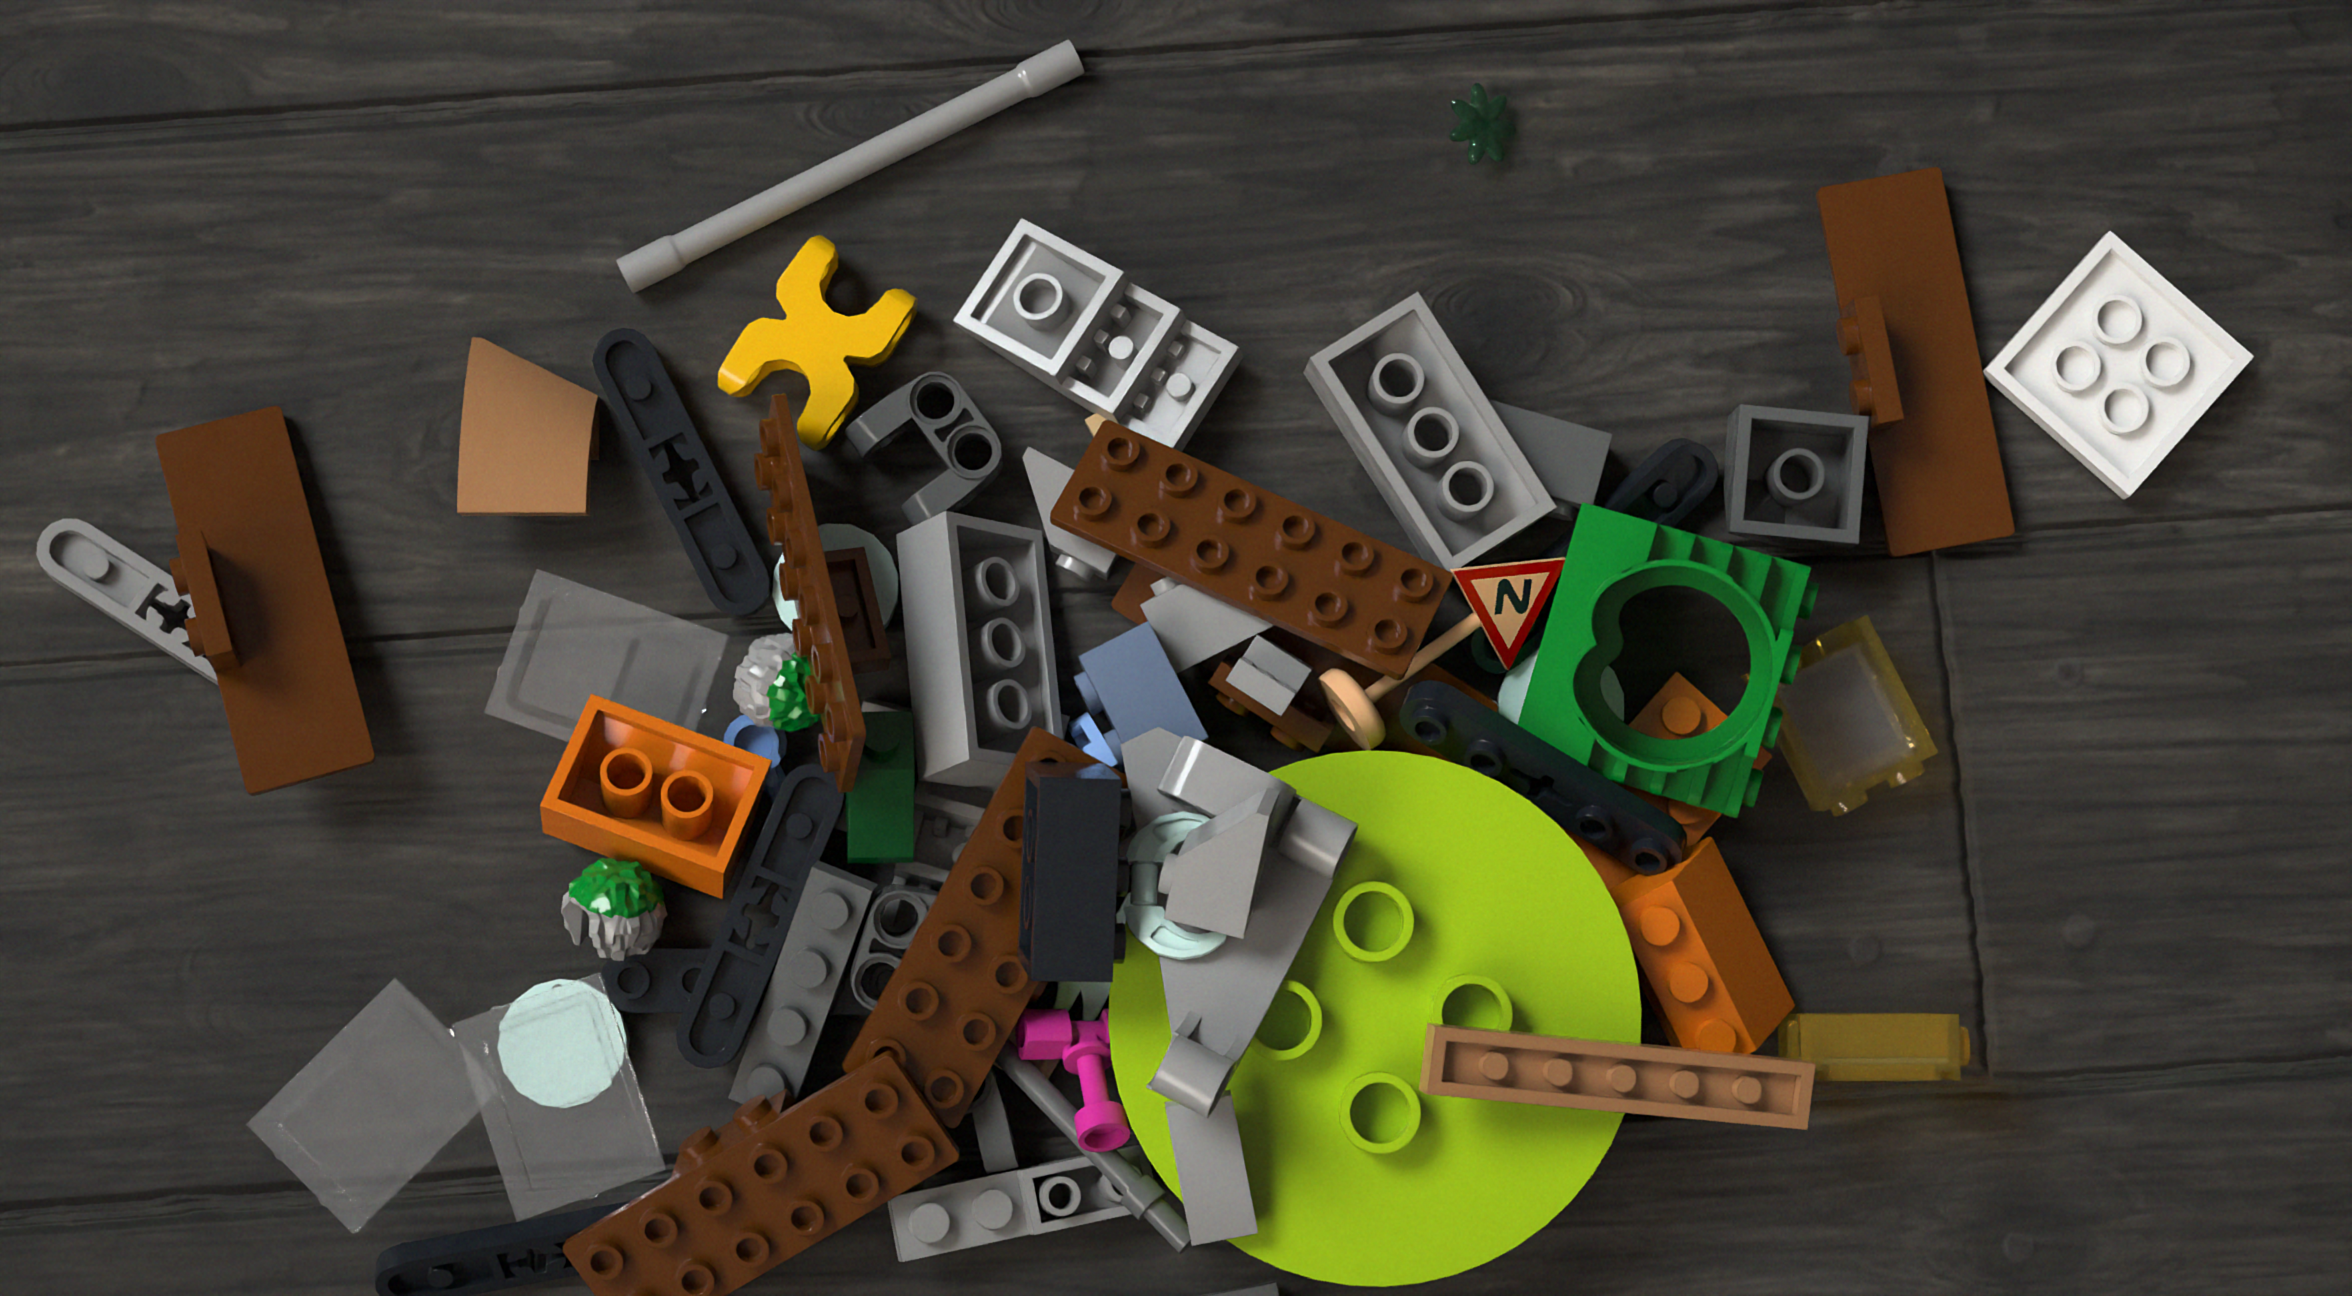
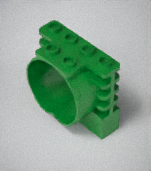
[1517,502,1820,818]

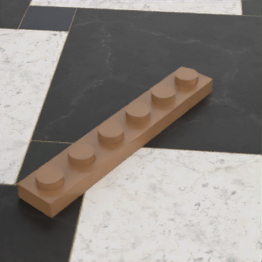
[1419,1023,1816,1130]

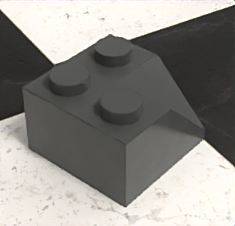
[1723,404,1869,553]

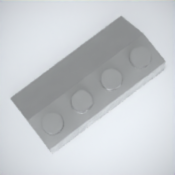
[1303,292,1557,575]
[896,511,1063,787]

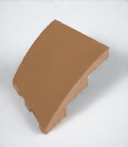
[457,337,600,516]

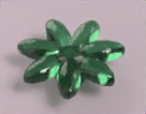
[1449,83,1517,165]

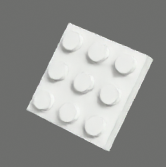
[1983,231,2254,500]

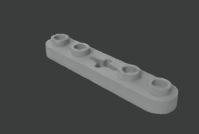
[36,519,219,686]

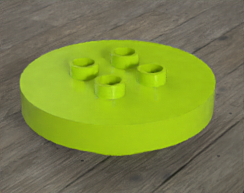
[1108,750,1642,1287]

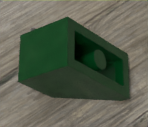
[846,711,915,864]

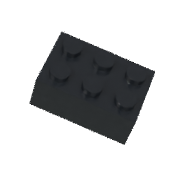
[1017,761,1132,982]

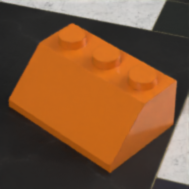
[540,693,772,899]
[1608,836,1795,1054]

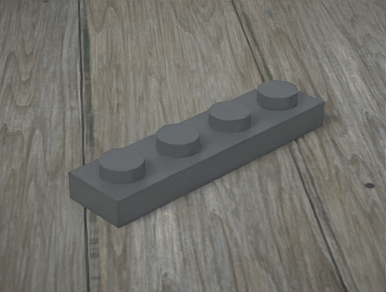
[728,860,878,1104]

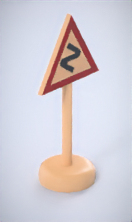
[1316,557,1566,751]

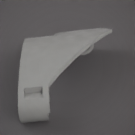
[1120,727,1359,1118]

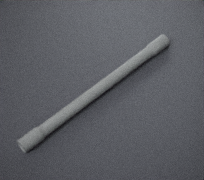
[616,39,1085,294]

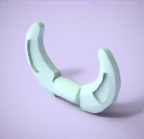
[1123,811,1227,960]

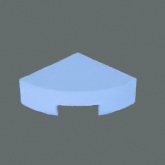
[1067,712,1118,769]

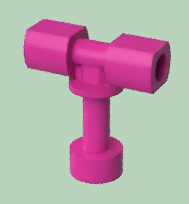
[1015,1009,1130,1152]

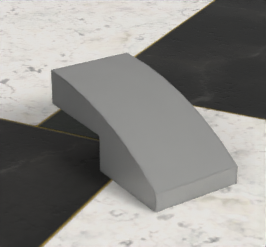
[1225,633,1313,716]
[1164,1089,1258,1246]

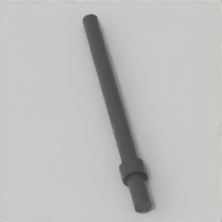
[995,1038,1192,1254]

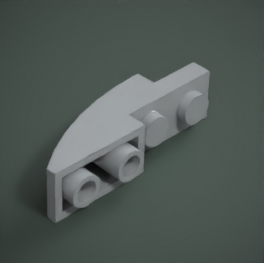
[887,1144,1153,1262]

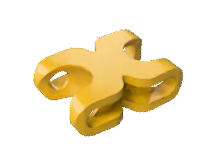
[718,235,918,451]

